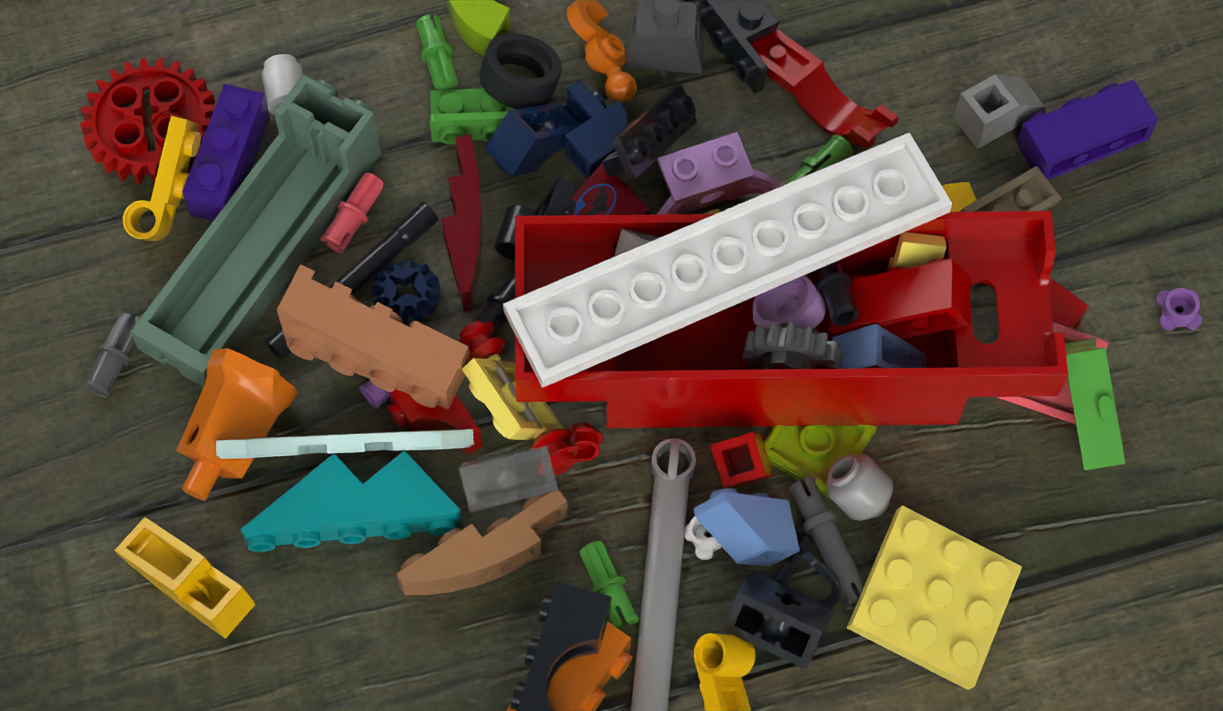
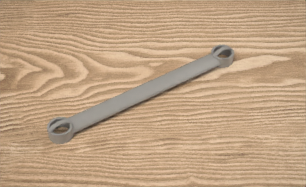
[630,438,696,711]

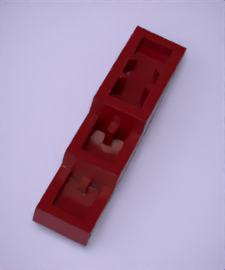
[441,134,483,312]

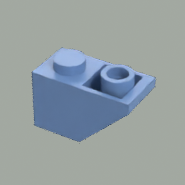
[693,488,800,567]

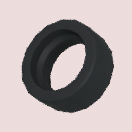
[479,33,562,109]

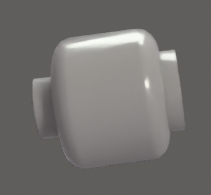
[826,454,894,521]

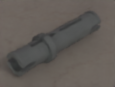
[788,477,865,610]

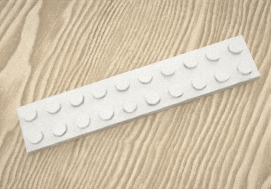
[503,132,952,388]

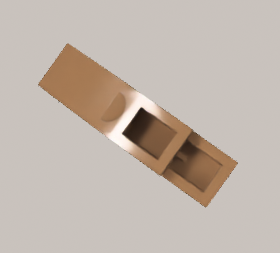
[396,488,568,595]

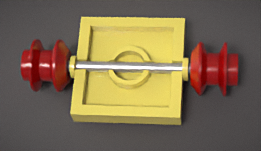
[458,321,579,476]

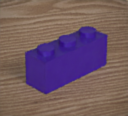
[1016,79,1158,180]
[182,84,270,221]

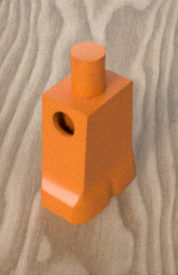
[176,348,298,501]

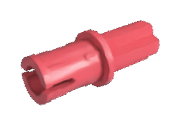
[320,172,384,254]

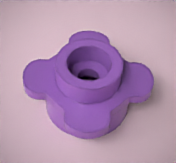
[1156,288,1202,331]

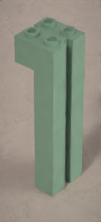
[130,75,381,387]

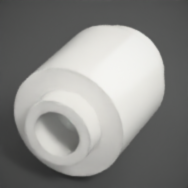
[261,54,304,115]

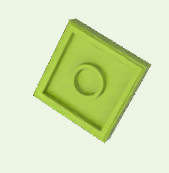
[764,425,877,500]

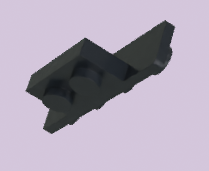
[683,0,779,93]
[602,85,697,179]

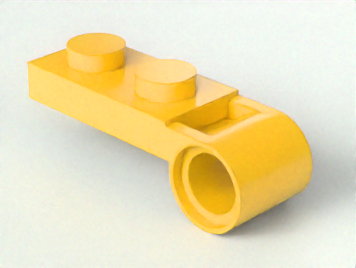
[123,116,201,241]
[694,633,755,711]

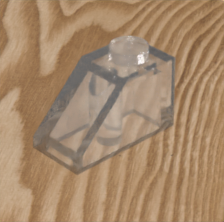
[459,446,559,512]

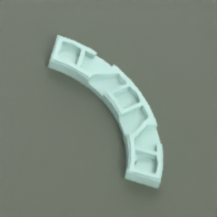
[216,429,474,459]

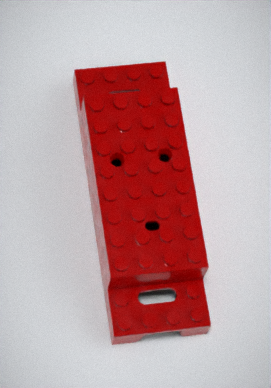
[515,211,1068,428]

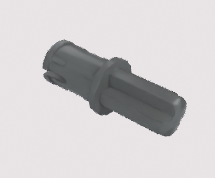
[82,312,140,398]

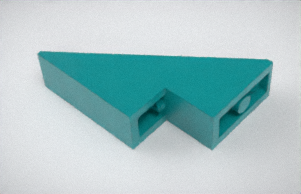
[240,450,463,552]

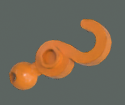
[566,0,637,103]

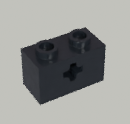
[722,571,835,669]

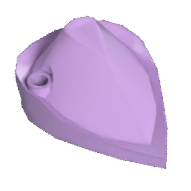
[753,275,826,329]

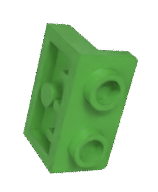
[430,88,514,144]

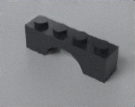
[510,582,612,711]

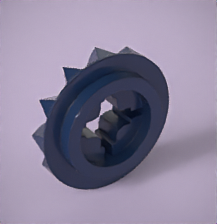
[371,258,441,324]

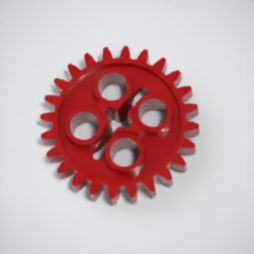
[80,57,216,185]

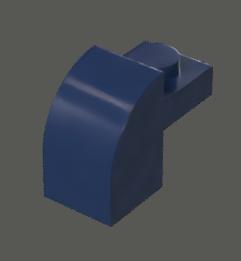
[565,80,627,180]

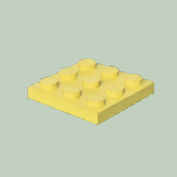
[847,505,1022,690]

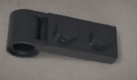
[494,177,576,260]

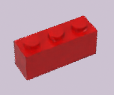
[829,258,971,339]

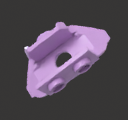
[657,132,780,215]

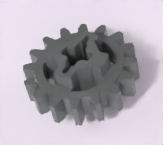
[743,322,842,370]

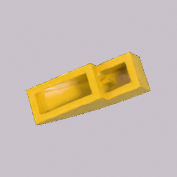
[114,517,256,639]

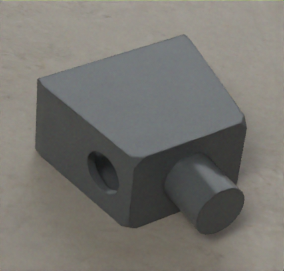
[624,0,704,74]

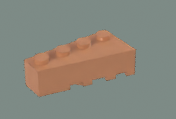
[277,264,470,410]

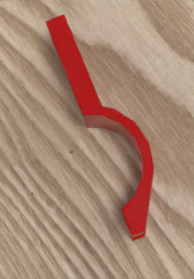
[750,29,898,148]

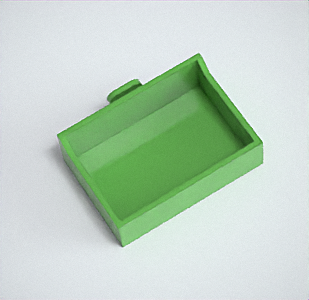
[1065,338,1126,470]

